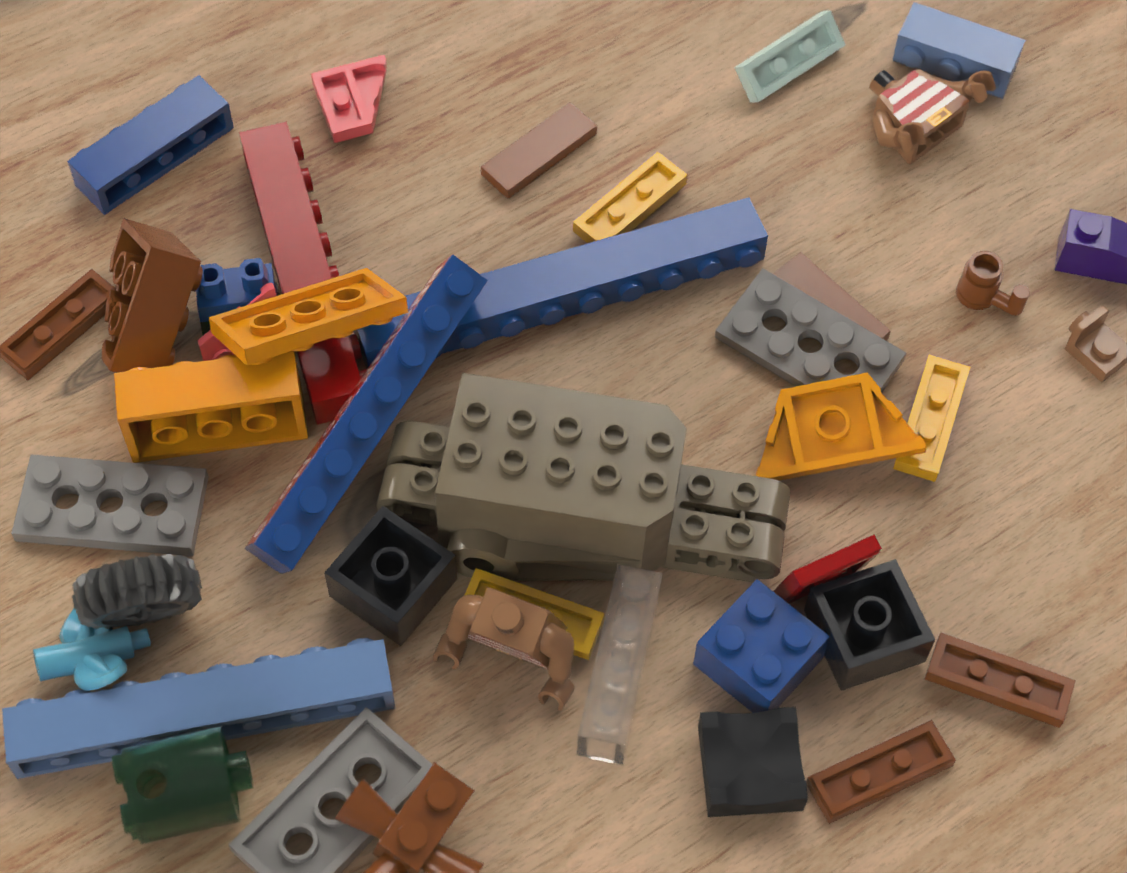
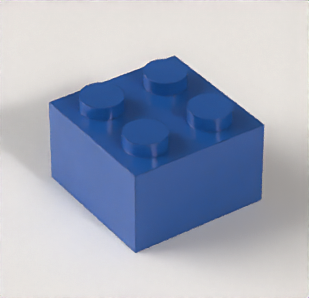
[693,579,830,713]

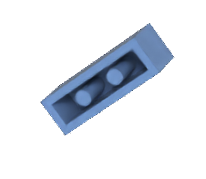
[892,2,1025,99]

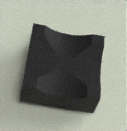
[698,707,808,817]

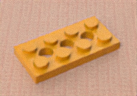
[208,268,408,365]

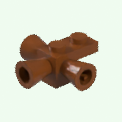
[335,762,484,873]

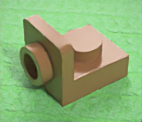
[1065,305,1127,382]

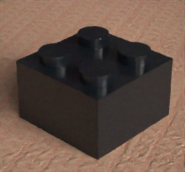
[324,506,457,646]
[804,559,935,691]

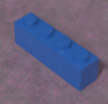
[67,75,234,215]

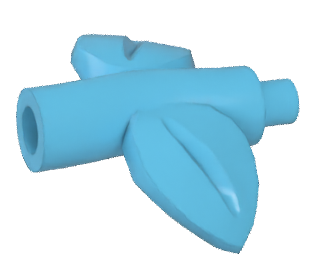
[33,609,151,691]

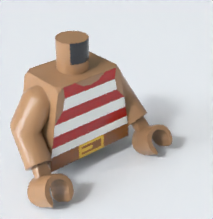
[869,69,996,165]
[433,587,575,711]

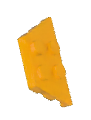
[756,372,926,481]

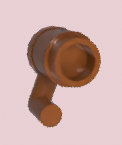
[956,251,1030,316]

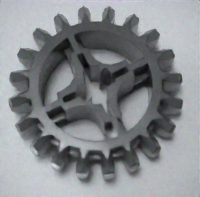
[72,554,202,629]

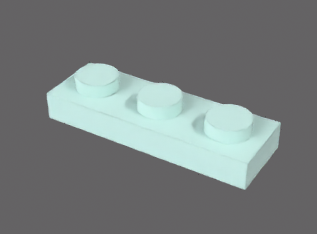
[734,10,845,102]

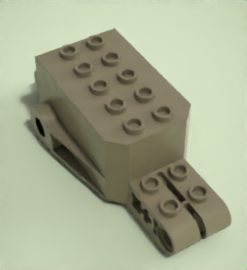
[376,373,790,582]

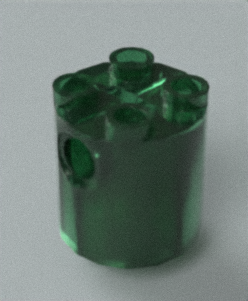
[112,726,254,844]

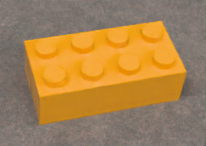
[114,351,308,463]

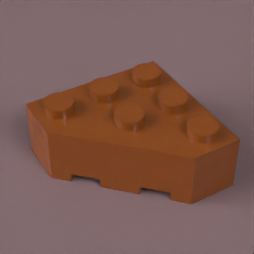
[101,218,203,373]

